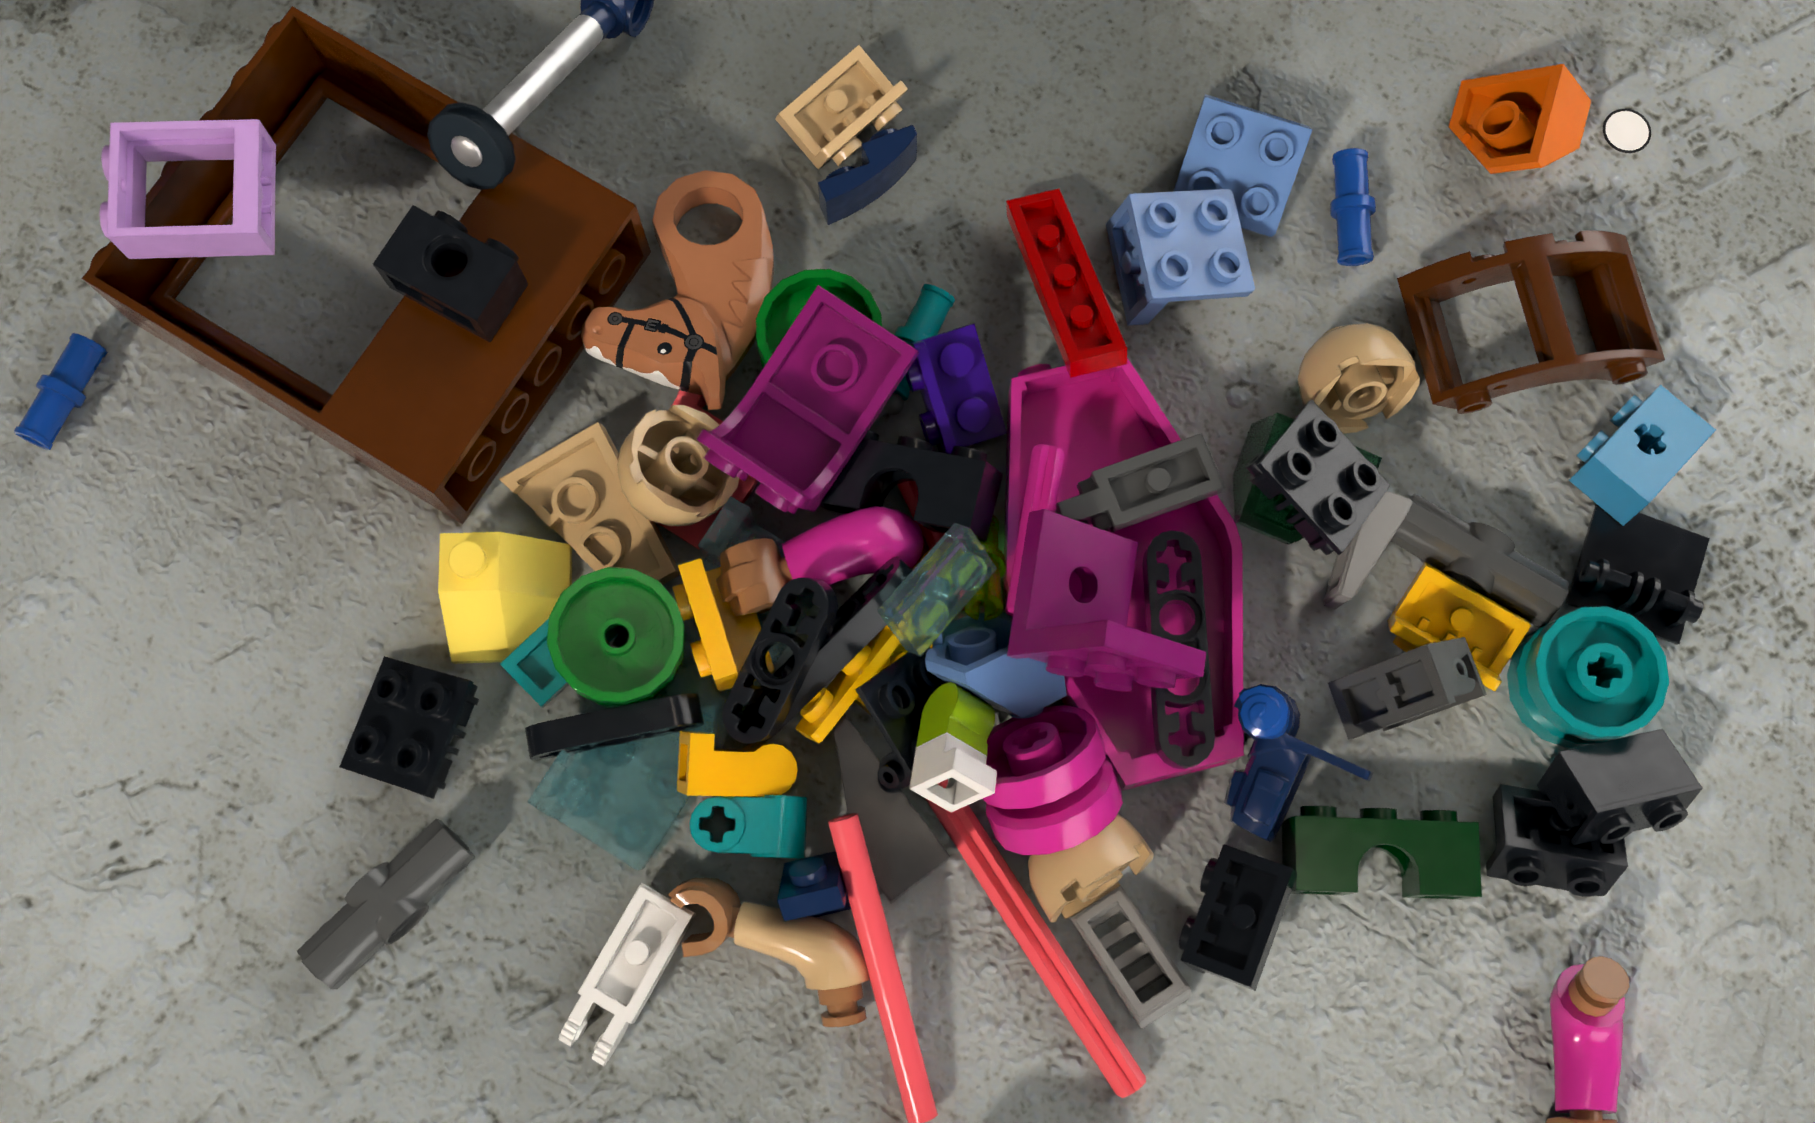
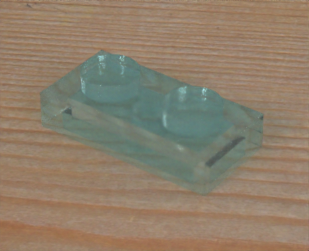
[877,523,997,657]

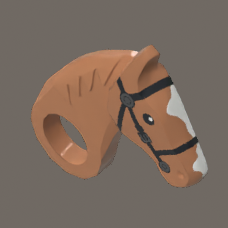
[581,170,774,410]

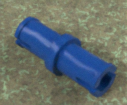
[1330,148,1376,266]
[14,333,108,450]

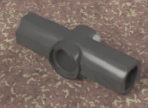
[1391,494,1570,628]
[297,819,475,989]

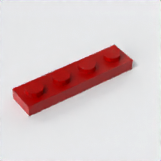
[1006,188,1127,378]

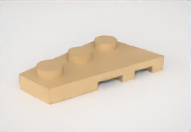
[499,422,681,585]

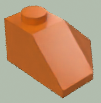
[1449,64,1591,174]

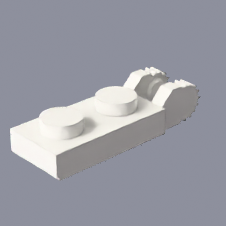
[558,883,696,1066]

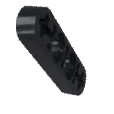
[1142,530,1215,770]
[742,557,922,742]

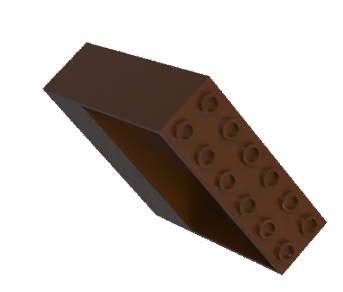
[82,6,651,524]

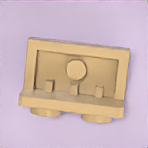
[775,45,908,170]

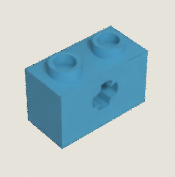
[1569,384,1716,526]

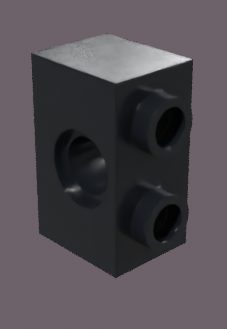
[373,205,528,342]

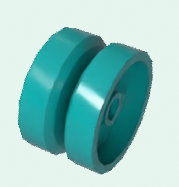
[1507,606,1670,748]

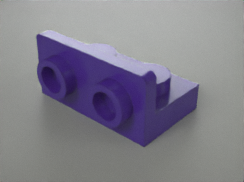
[905,324,1007,454]

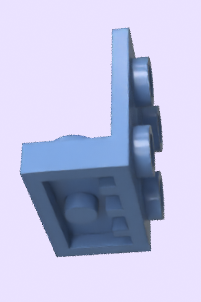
[1173,94,1312,237]
[1106,189,1255,326]

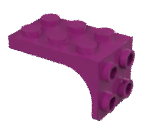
[697,285,919,514]

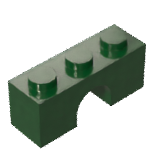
[1282,806,1482,900]

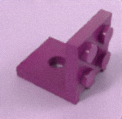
[1007,509,1206,691]

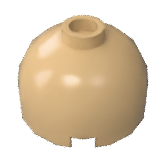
[1298,323,1420,434]
[617,405,739,526]
[1028,814,1154,923]

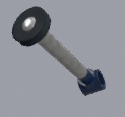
[427,0,654,190]

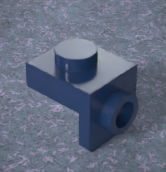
[777,851,851,922]

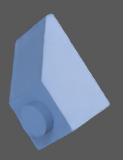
[925,605,1067,718]

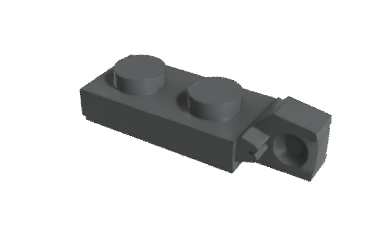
[1055,434,1225,533]

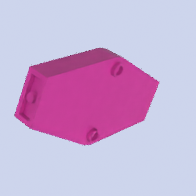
[1003,358,1244,791]

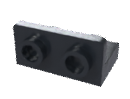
[1486,784,1628,897]
[1179,844,1297,991]

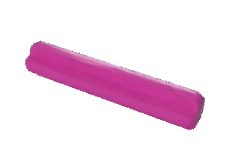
[1006,444,1064,617]

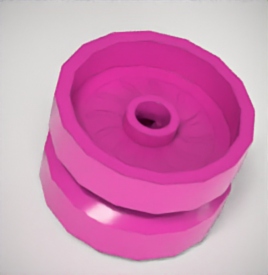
[983,705,1123,855]

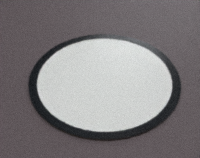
[1603,109,1651,153]

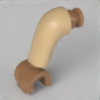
[668,877,870,1027]

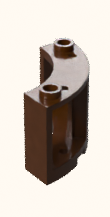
[1397,230,1665,414]

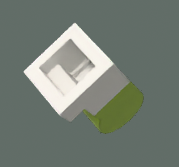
[909,682,997,812]

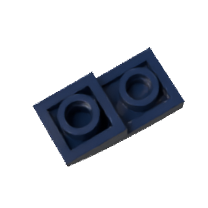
[818,125,917,225]

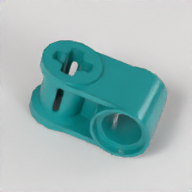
[689,795,808,859]

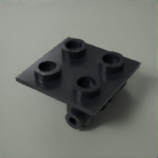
[1245,399,1390,555]
[1565,504,1710,645]
[855,640,947,796]
[339,656,479,799]

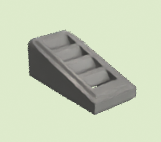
[1323,491,1413,609]
[1070,886,1191,1029]

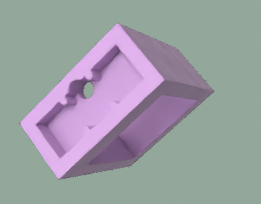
[100,119,276,259]

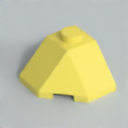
[438,532,572,664]

